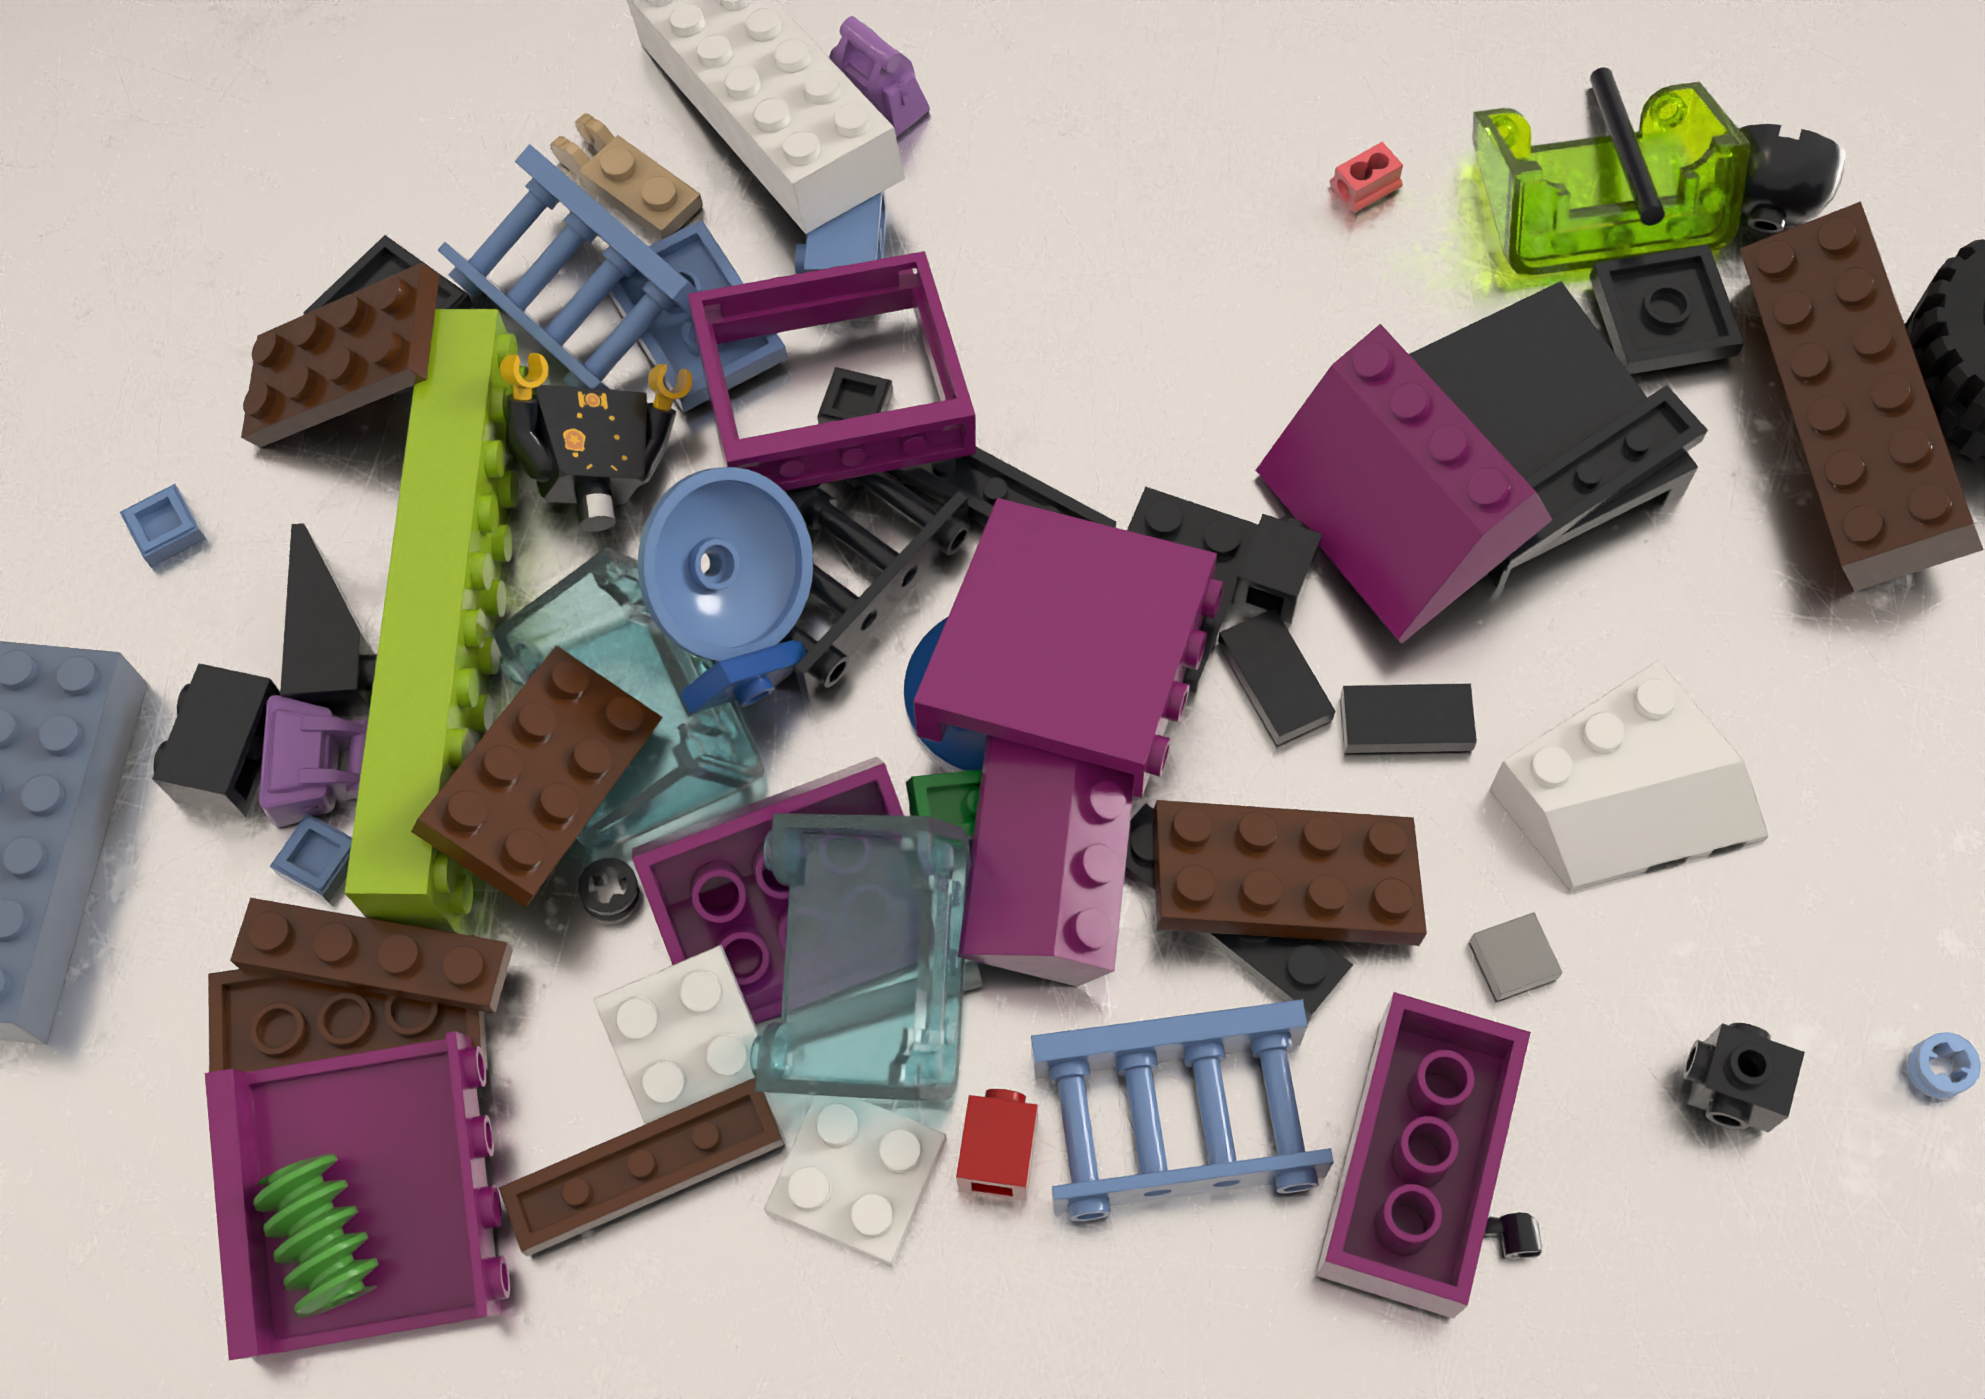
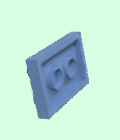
[609,220,788,412]

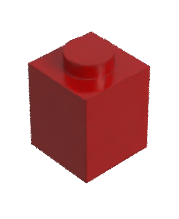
[956,1089,1038,1201]

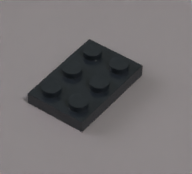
[1127,486,1258,693]

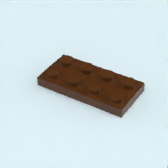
[241,262,440,447]
[411,645,663,908]
[1152,800,1427,946]
[208,935,488,1072]

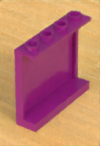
[913,498,1224,798]
[205,1031,510,1361]

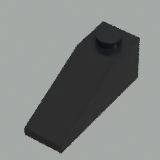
[280,523,377,717]

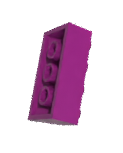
[958,735,1134,987]

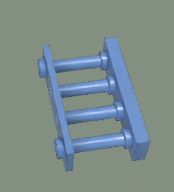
[437,144,699,390]
[1031,999,1334,1221]

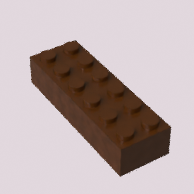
[1739,201,1984,591]

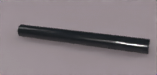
[1590,67,1665,226]

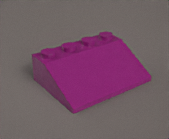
[1255,324,1552,644]
[632,756,952,1024]

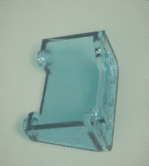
[492,547,764,850]
[750,813,970,1101]

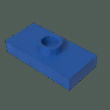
[680,640,807,714]

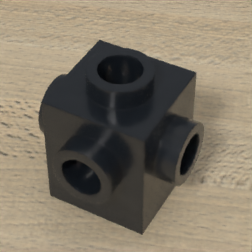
[1684,1023,1805,1133]

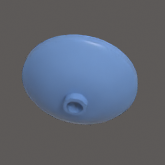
[638,467,813,661]

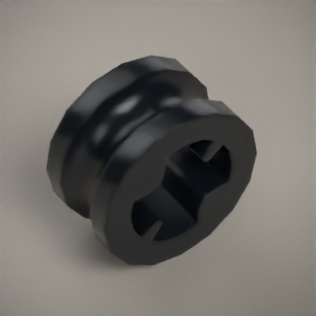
[578,858,640,923]

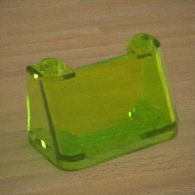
[1472,81,1751,278]

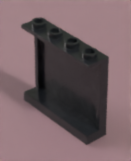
[1409,281,1698,588]

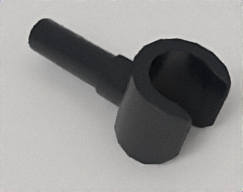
[1484,1212,1542,1258]

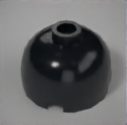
[1720,124,1846,233]

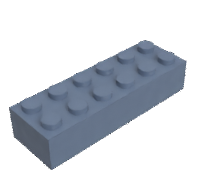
[0,641,147,1045]

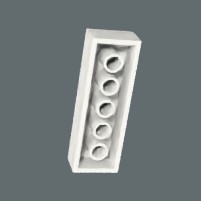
[627,0,905,234]

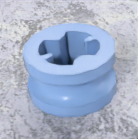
[1907,1032,1981,1099]

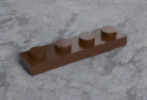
[230,898,513,1014]
[499,1077,785,1257]

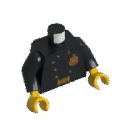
[500,353,692,532]

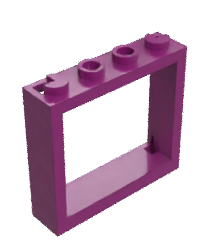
[688,251,976,491]

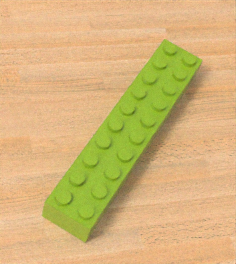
[344,309,529,934]

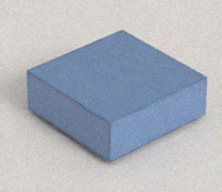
[120,484,206,567]
[270,814,352,903]

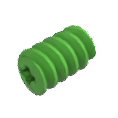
[253,1154,379,1318]

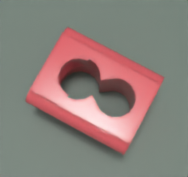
[1329,141,1403,213]

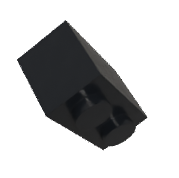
[152,663,281,818]

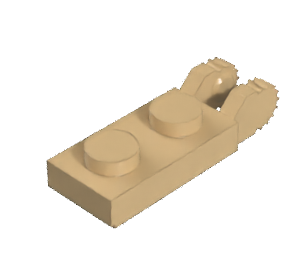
[550,113,703,240]

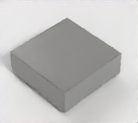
[1469,912,1563,1001]

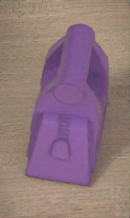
[829,16,930,137]
[259,695,368,827]

